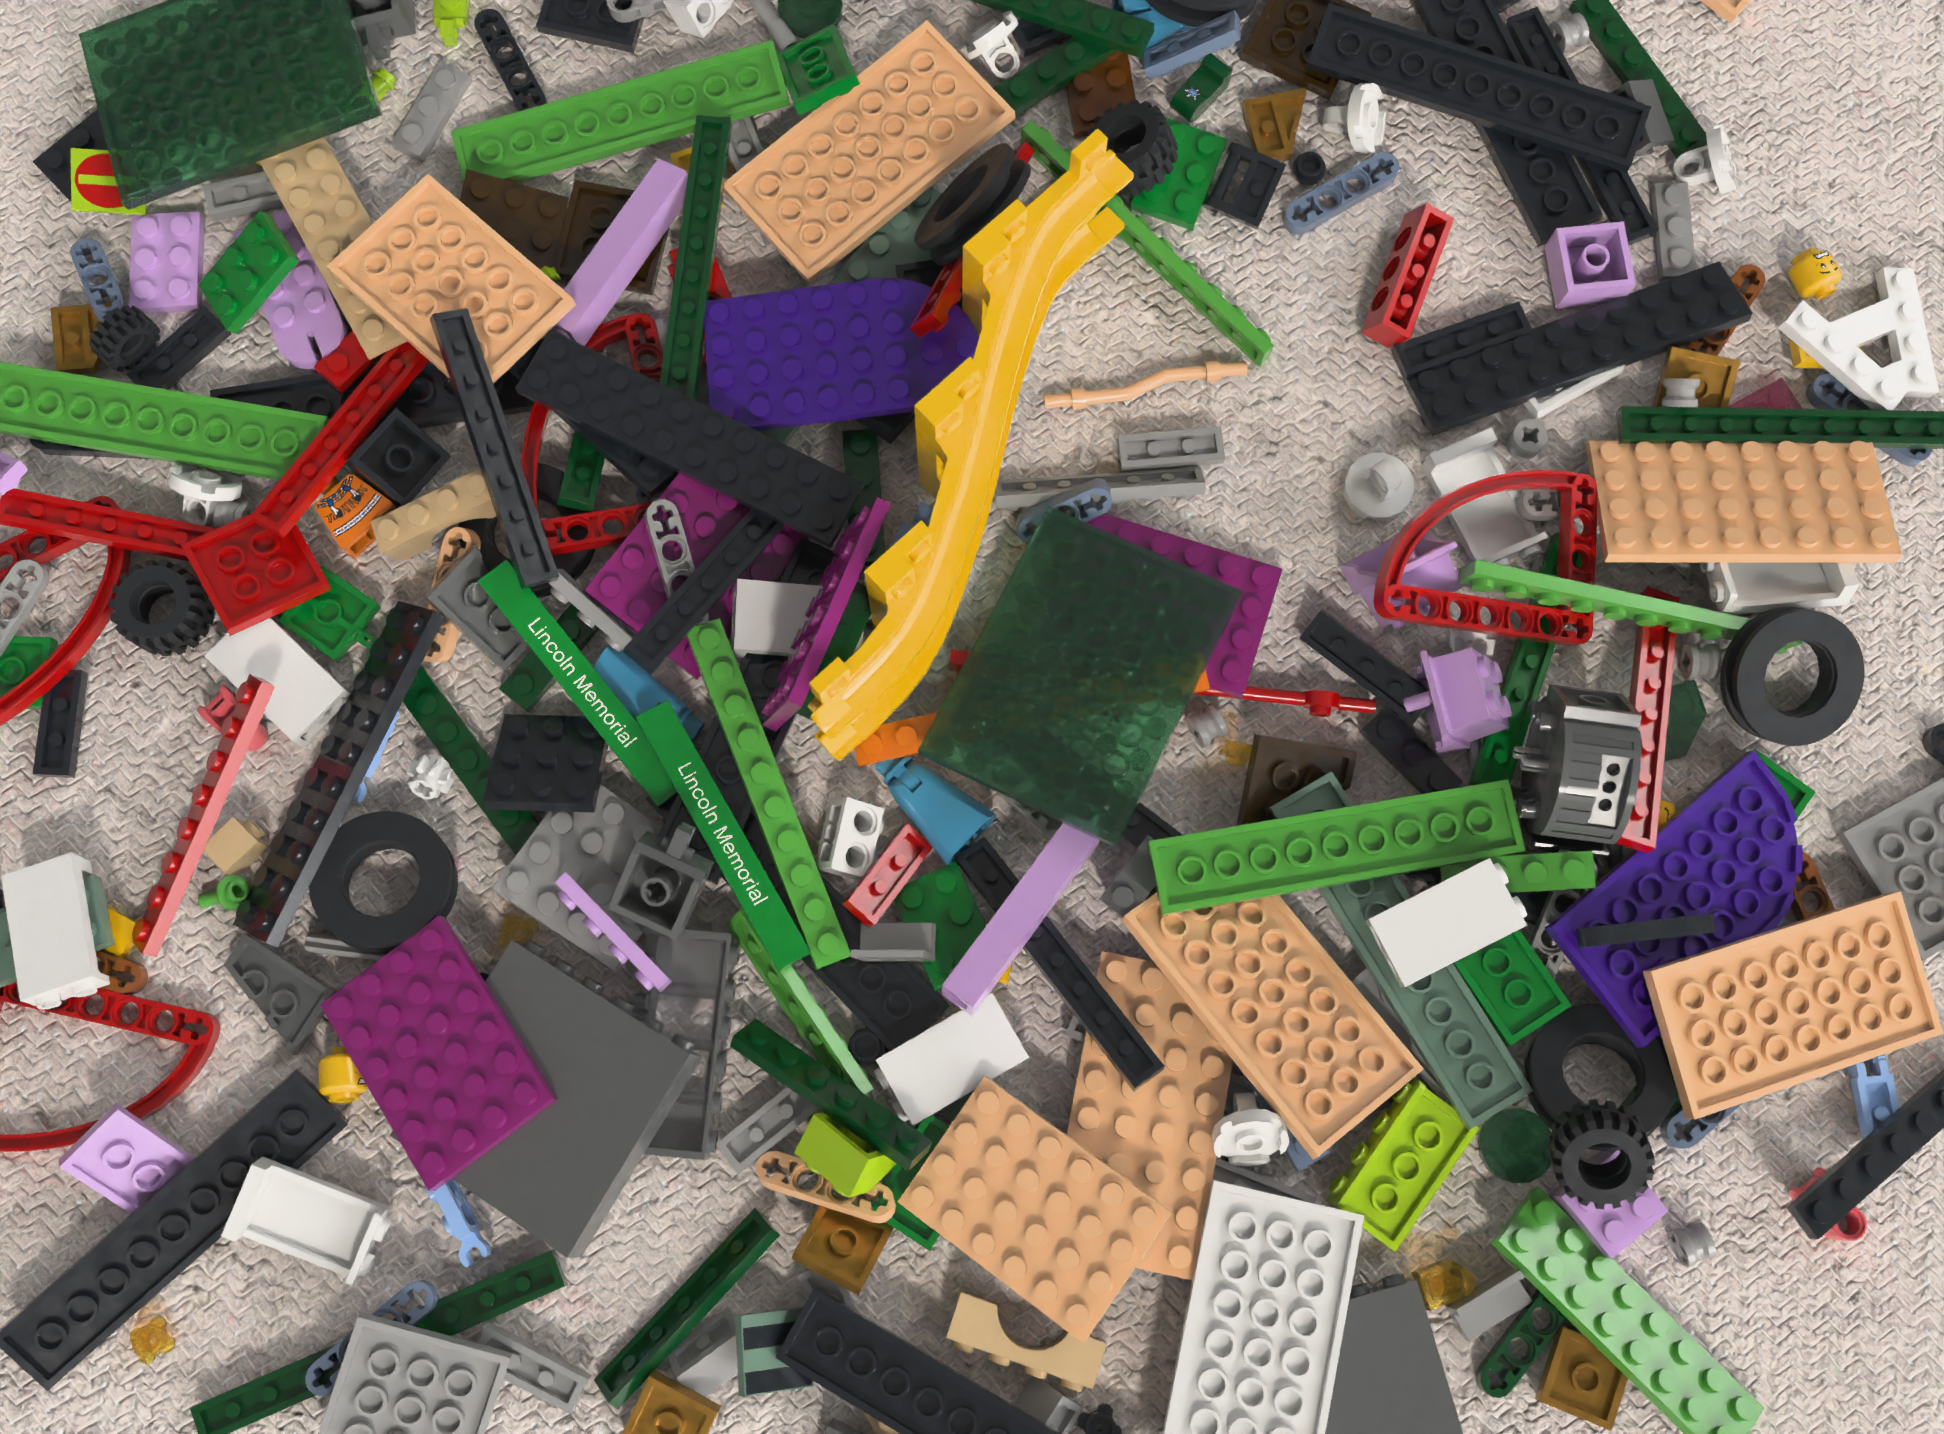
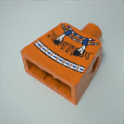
[314,473,397,559]

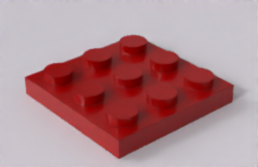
[181,513,332,636]

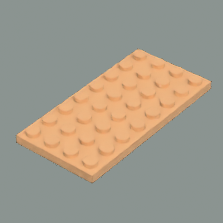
[723,20,1015,285]
[1586,440,1902,563]
[1643,891,1943,1120]
[1121,892,1424,1160]
[1066,951,1233,1281]

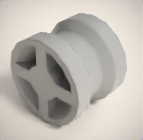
[1549,13,1589,53]
[1661,378,1700,407]
[1506,419,1548,461]
[213,500,256,528]
[1680,644,1721,679]
[1186,704,1229,748]
[1668,1220,1716,1267]

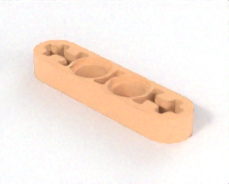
[424,527,481,662]
[756,1151,896,1223]

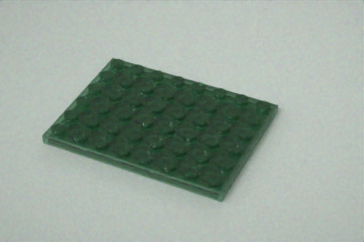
[79,0,382,210]
[918,506,1242,848]

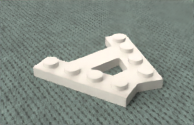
[1778,267,1939,410]

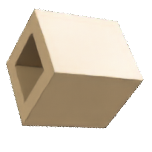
[203,817,270,875]

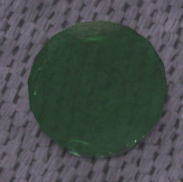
[778,0,843,39]
[1478,1108,1552,1183]

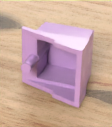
[1339,531,1463,629]
[1404,648,1512,757]

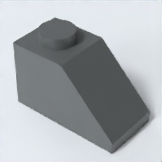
[1099,835,1155,917]

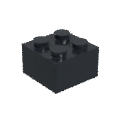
[345,408,451,508]

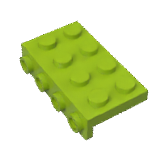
[1325,1079,1480,1252]

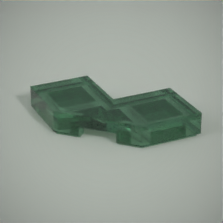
[1664,680,1707,763]

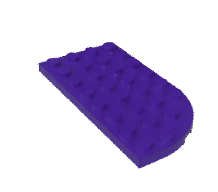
[704,278,979,431]
[1545,750,1803,1048]

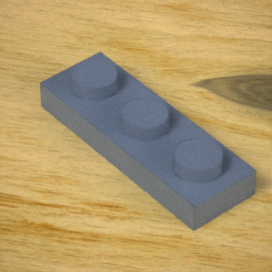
[1143,10,1241,80]

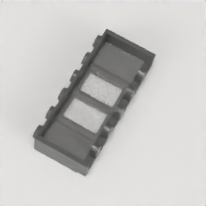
[634,925,740,1160]

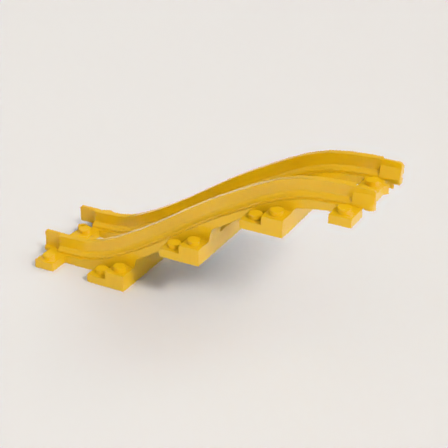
[808,128,1134,761]

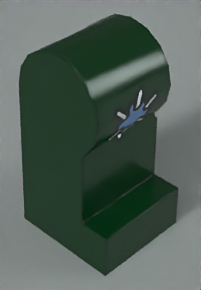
[1170,53,1232,123]

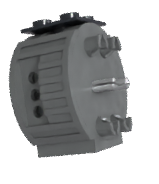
[1510,684,1642,857]

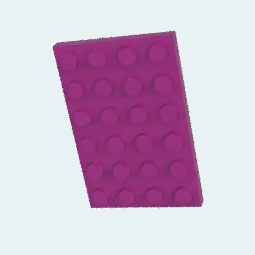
[583,473,809,680]
[761,497,891,731]
[1039,506,1283,699]
[320,916,558,1191]

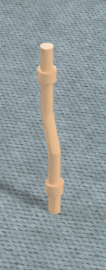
[1044,360,1247,409]

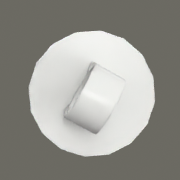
[957,11,1019,78]
[1322,83,1386,153]
[1673,124,1738,194]
[1343,453,1414,522]
[167,463,243,526]
[1211,1092,1289,1167]

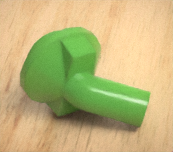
[198,874,251,911]

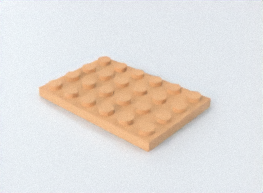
[326,174,576,384]
[898,1076,1173,1344]

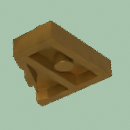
[1242,88,1306,162]
[50,302,113,375]

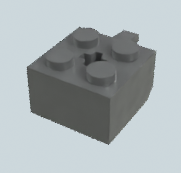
[334,0,416,61]
[608,822,714,940]

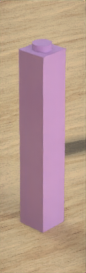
[551,158,688,346]
[942,811,1102,1016]

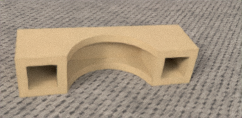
[370,468,496,561]
[946,1290,1107,1392]

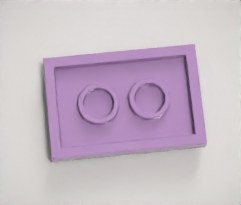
[128,211,205,314]
[58,1103,195,1213]

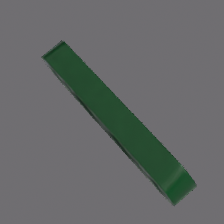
[1475,1289,1566,1398]

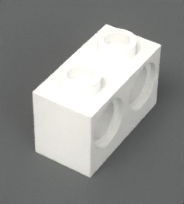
[663,0,735,38]
[815,797,884,879]

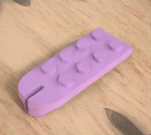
[234,209,348,373]

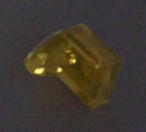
[1412,1259,1477,1311]

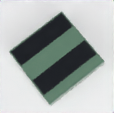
[735,1307,814,1397]

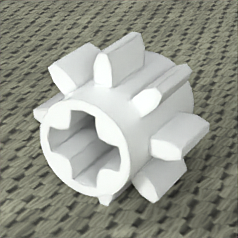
[1449,630,1496,656]
[406,754,454,799]

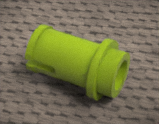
[355,67,397,112]

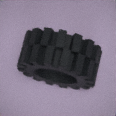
[89,305,161,372]

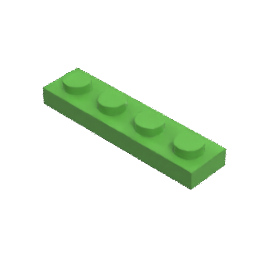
[1440,850,1596,893]

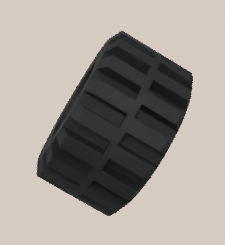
[1087,100,1178,196]
[108,560,215,656]
[1548,1099,1655,1209]

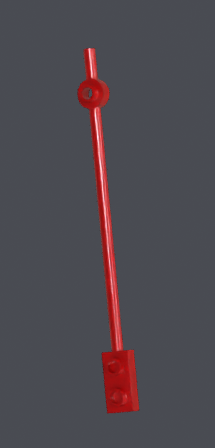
[950,650,1376,717]

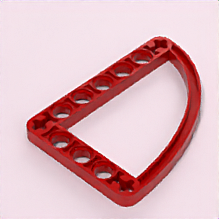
[521,313,678,556]
[1373,470,1597,646]
[0,496,131,726]
[0,982,221,1152]

